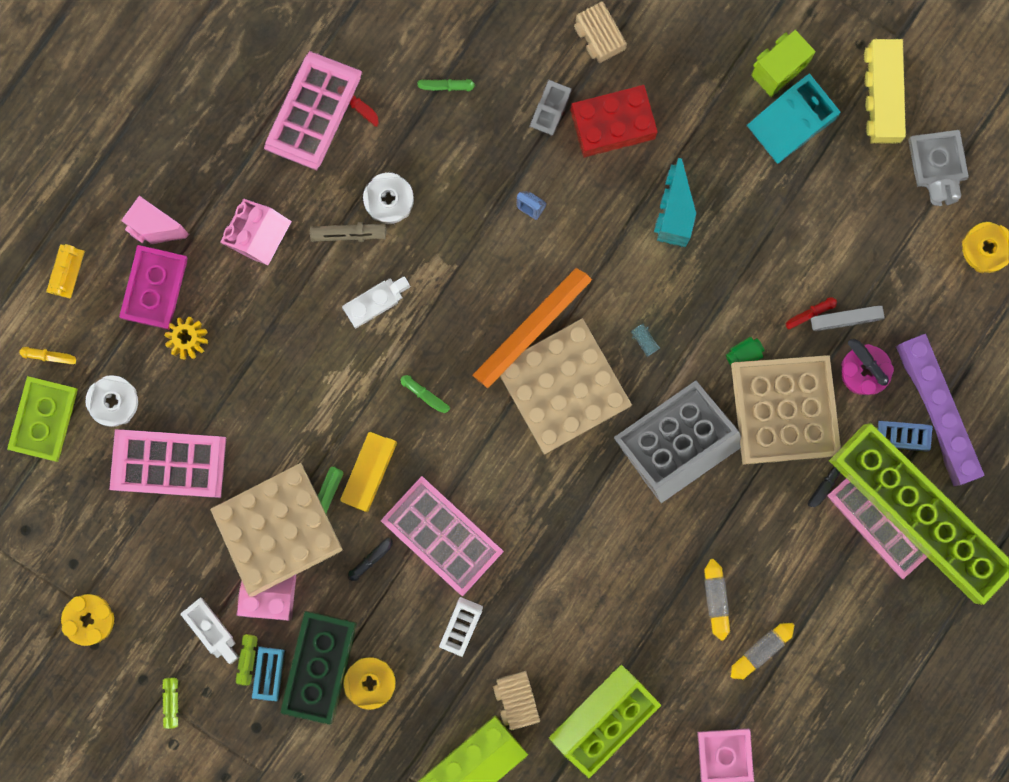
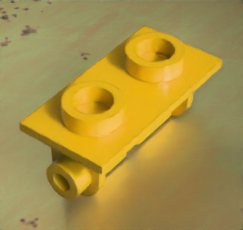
[46,244,85,299]

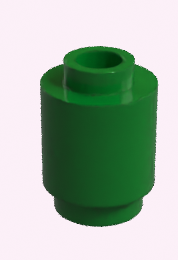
[725,337,765,365]

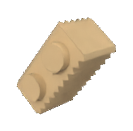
[574,1,627,63]
[493,671,540,730]

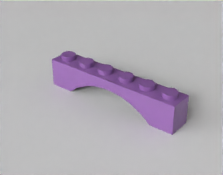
[896,334,985,486]

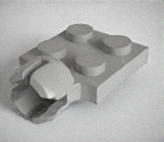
[908,130,969,206]

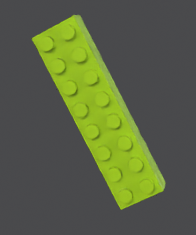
[829,423,1009,605]

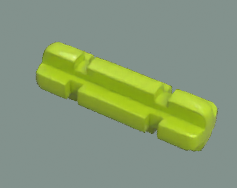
[236,634,258,685]
[163,678,178,729]

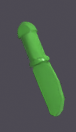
[418,79,475,91]
[400,375,450,413]

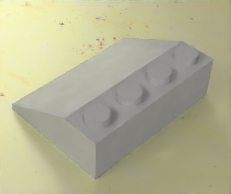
[614,381,741,503]

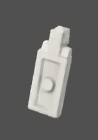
[342,277,410,329]
[181,598,239,664]

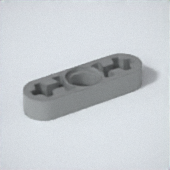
[811,306,885,331]

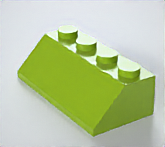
[549,665,661,778]
[417,715,528,782]

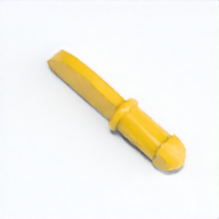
[20,347,76,364]

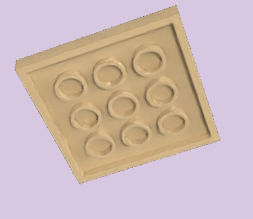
[500,318,632,455]
[731,355,841,465]
[210,463,343,597]

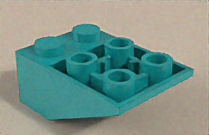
[747,73,841,164]
[654,158,696,247]

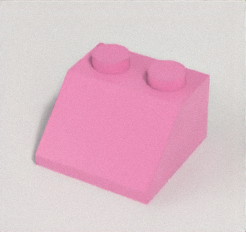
[121,196,189,244]
[237,575,296,620]

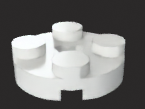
[363,173,414,224]
[86,376,138,427]

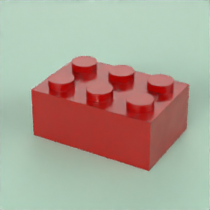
[571,85,657,158]

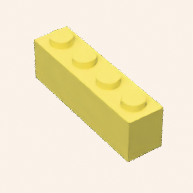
[864,39,906,143]

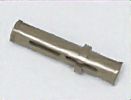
[310,222,386,242]

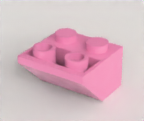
[220,199,292,265]

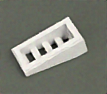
[439,597,483,657]

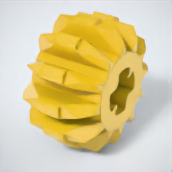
[165,317,208,360]

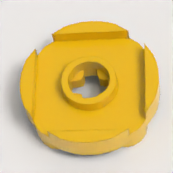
[962,222,1009,273]
[61,594,114,646]
[344,657,396,710]

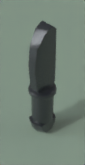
[848,339,889,386]
[808,466,841,507]
[348,537,393,581]

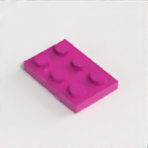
[119,245,188,330]

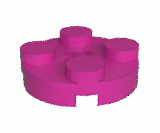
[841,344,894,395]

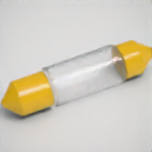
[704,559,730,641]
[731,623,794,680]

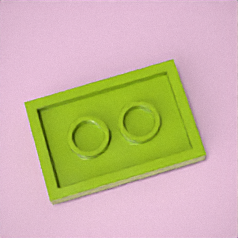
[7,376,78,462]

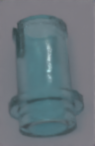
[631,324,660,357]

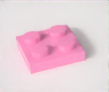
[698,729,754,782]

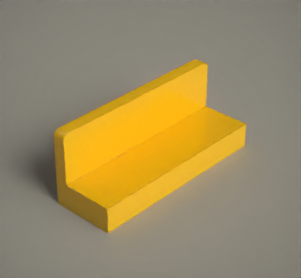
[340,432,397,513]

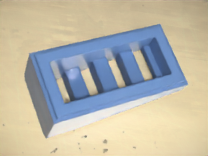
[517,191,546,220]
[878,421,932,452]

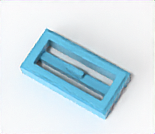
[252,647,285,701]

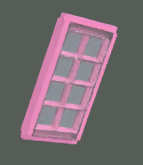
[264,51,362,170]
[109,430,226,498]
[381,476,504,597]
[827,478,927,579]

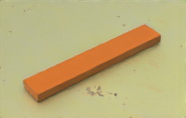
[472,268,592,388]

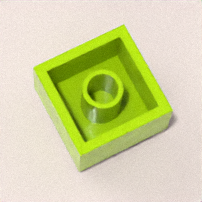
[751,29,816,97]

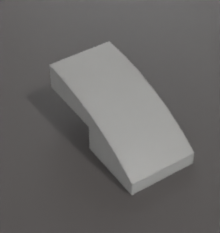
[530,80,572,135]

